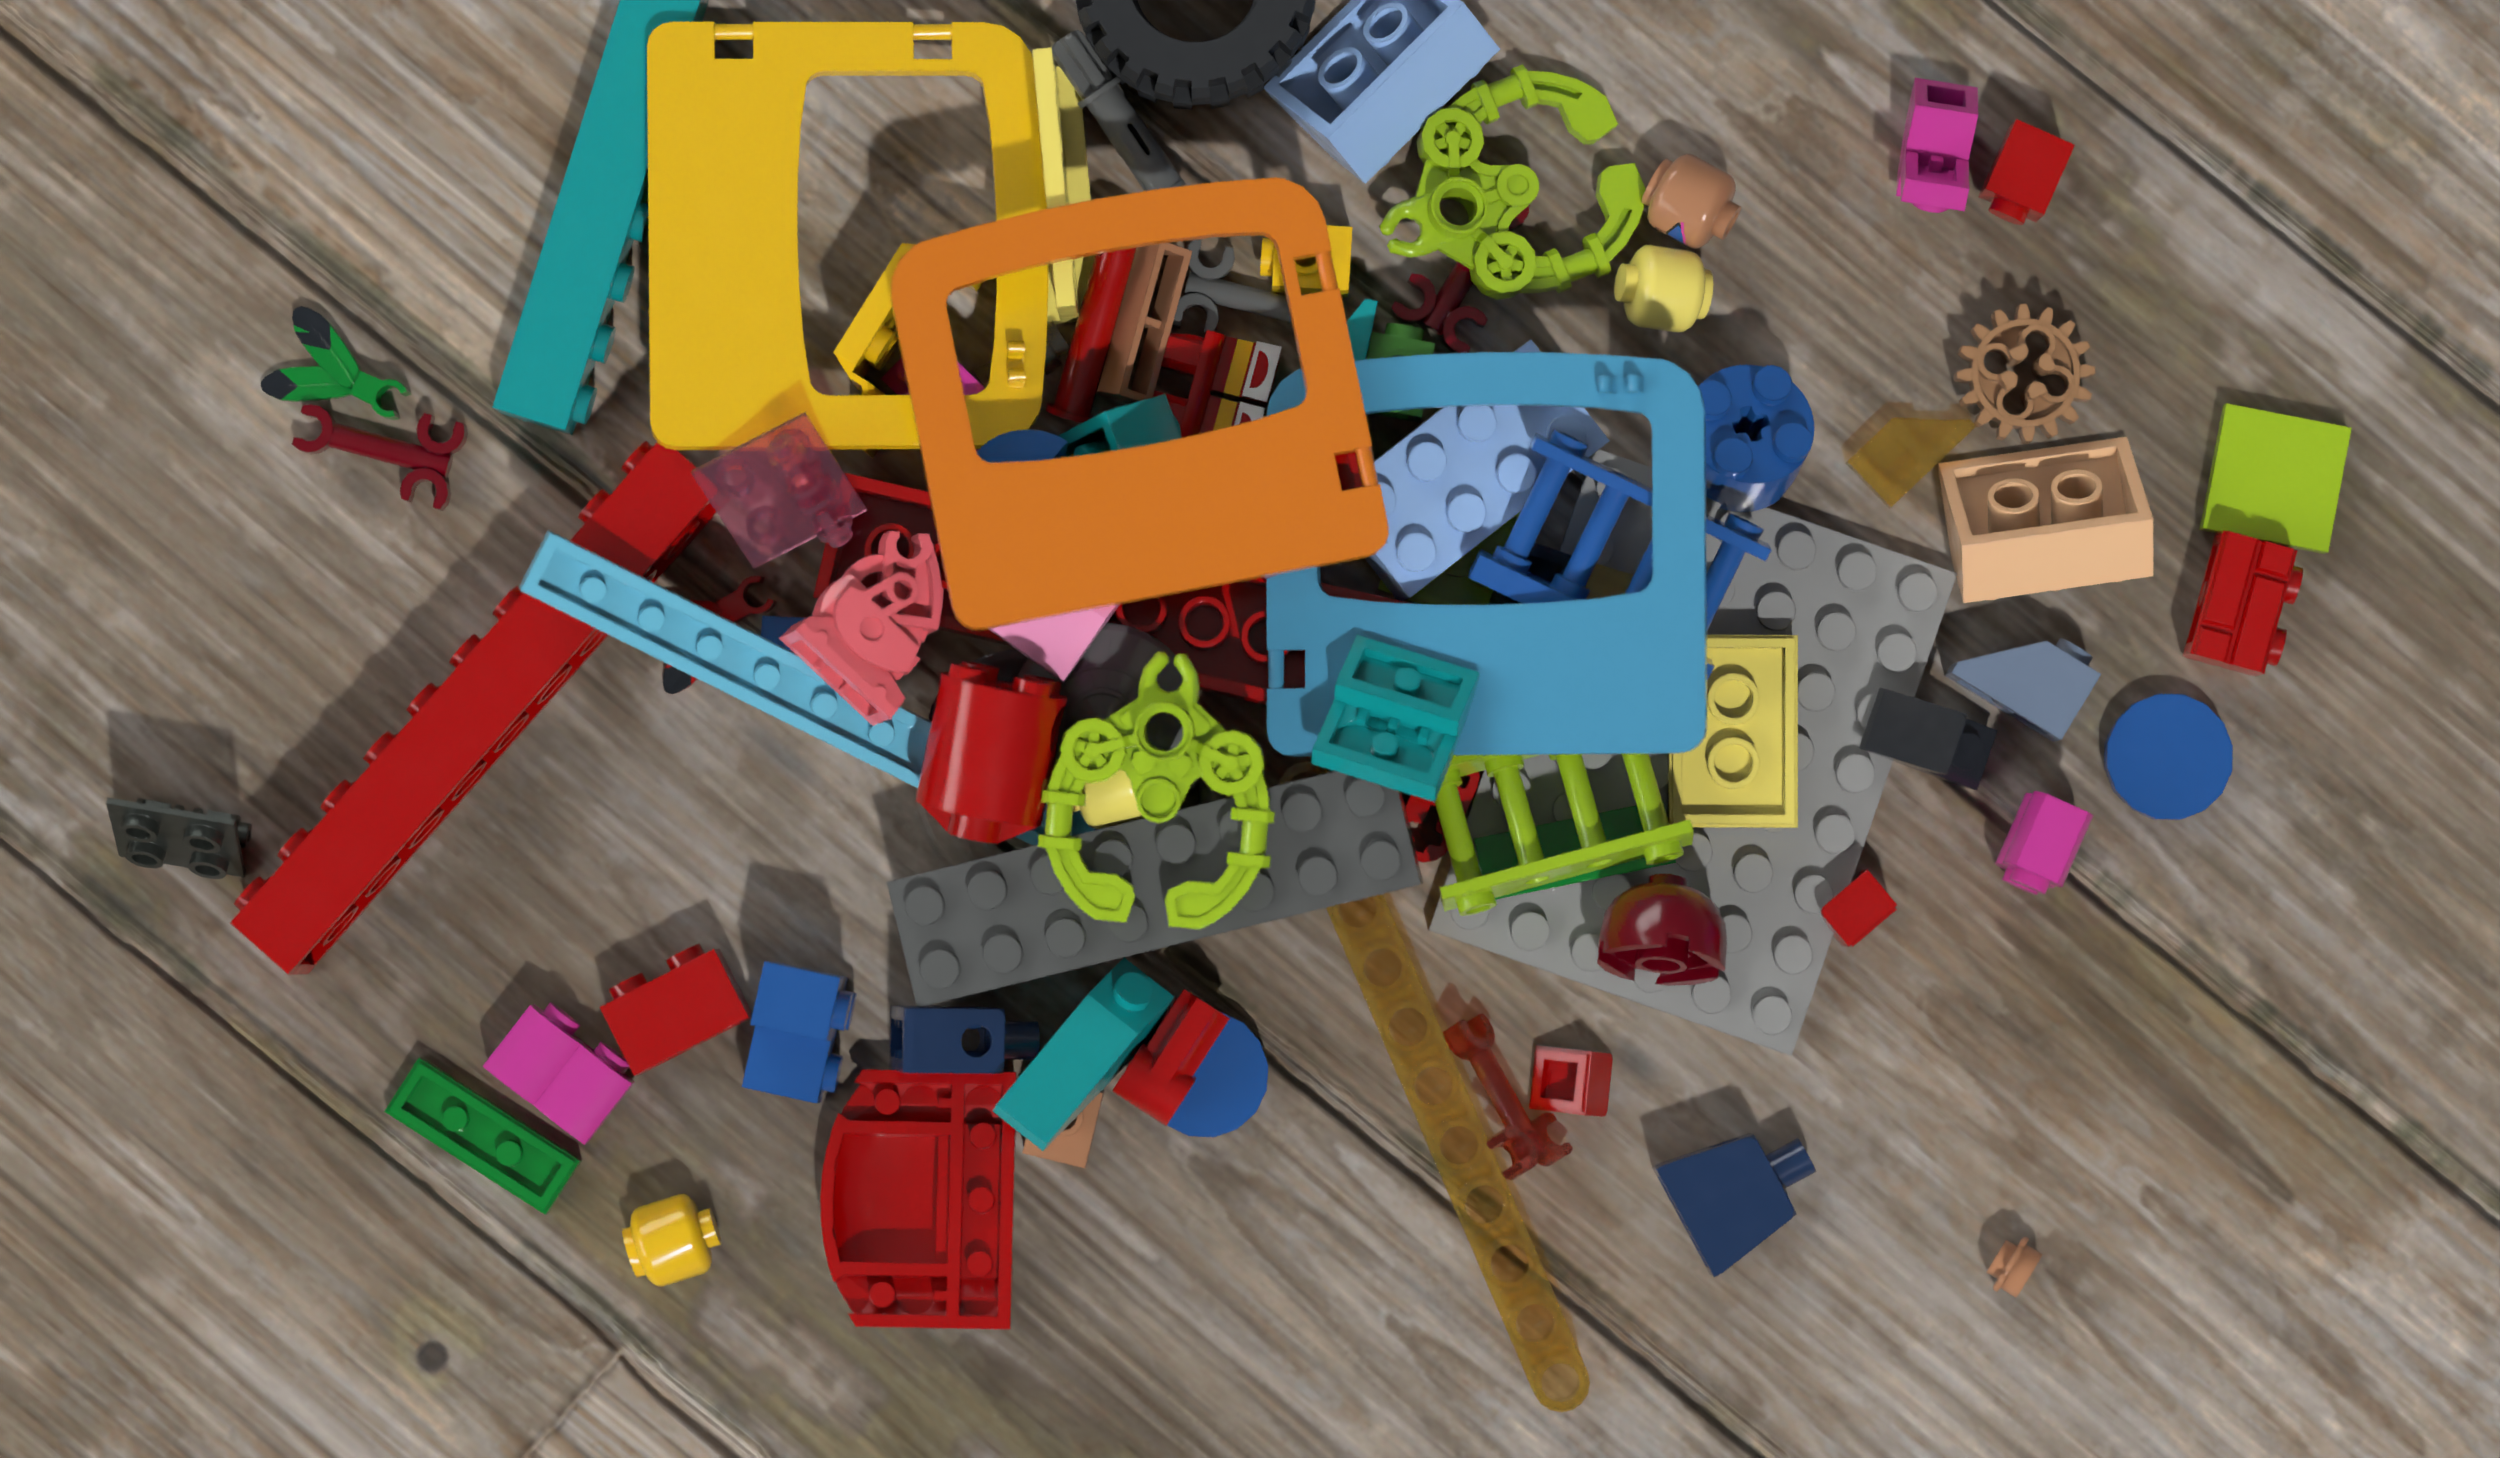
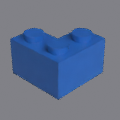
[742,961,857,1104]

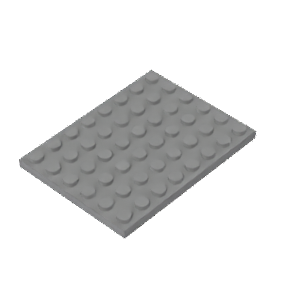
[1428,449,1957,1056]

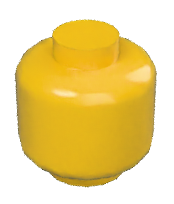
[622,1194,722,1287]

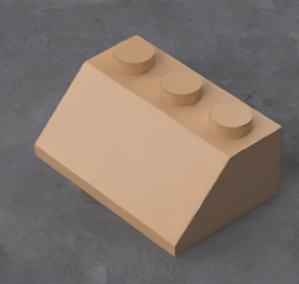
[1938,436,2153,603]

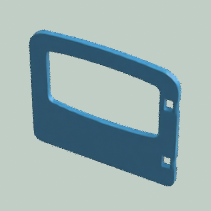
[1267,352,1707,757]

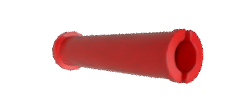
[1046,247,1137,423]

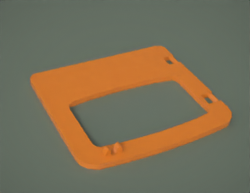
[891,177,1389,630]

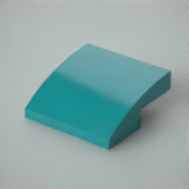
[1312,635,1480,802]

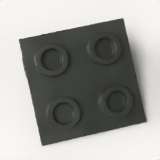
[106,797,252,879]

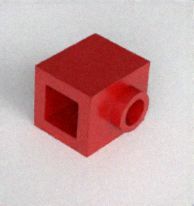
[1978,119,2075,225]

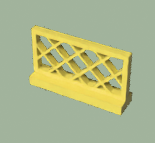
[1032,48,1095,325]

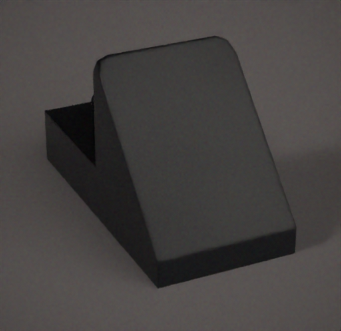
[1859,688,1998,790]

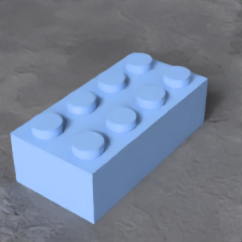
[1365,340,1610,601]

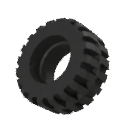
[1075,0,1316,110]

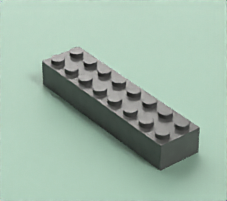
[887,771,1424,1008]

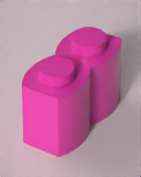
[1995,791,2093,895]
[483,1002,635,1145]

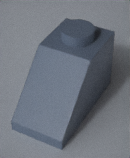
[1944,638,2101,742]

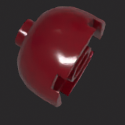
[1597,873,1727,986]

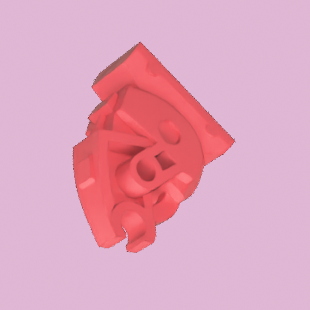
[779,531,944,726]

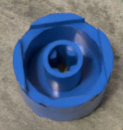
[1698,365,1814,512]

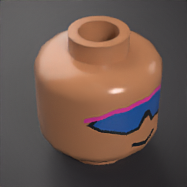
[1642,154,1741,249]

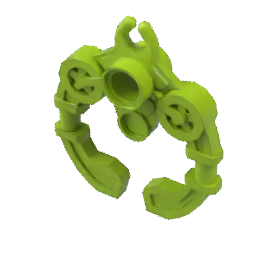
[1379,64,1646,300]
[1038,651,1275,929]

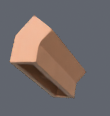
[1097,243,1192,404]

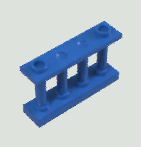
[1469,429,1771,681]

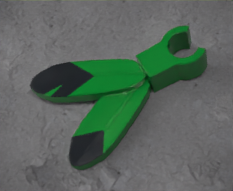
[260,306,412,420]

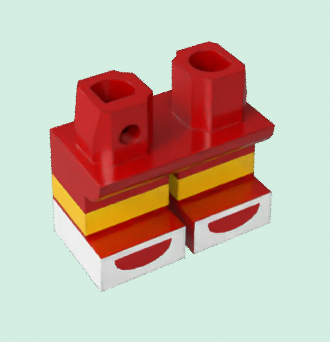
[1153,330,1282,438]

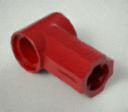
[1112,989,1230,1126]

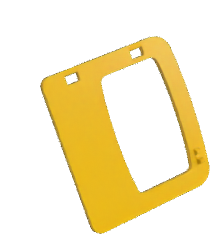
[647,22,1049,450]

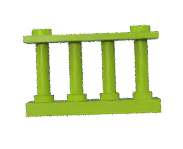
[1435,754,1694,916]

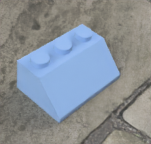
[1264,0,1500,184]

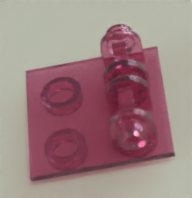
[691,412,867,569]

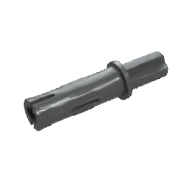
[1051,30,1186,191]

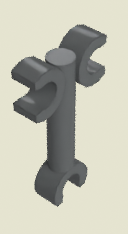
[1172,239,1343,335]

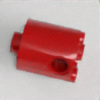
[916,661,1067,844]

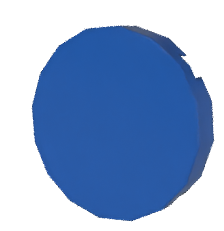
[2104,694,2233,820]
[1167,1012,1268,1138]

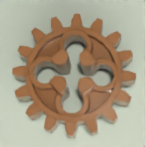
[1954,304,2095,444]

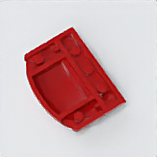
[820,1069,1017,1330]

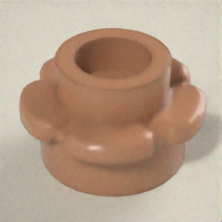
[1987,1237,2043,1298]

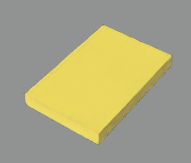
[1668,635,1798,828]

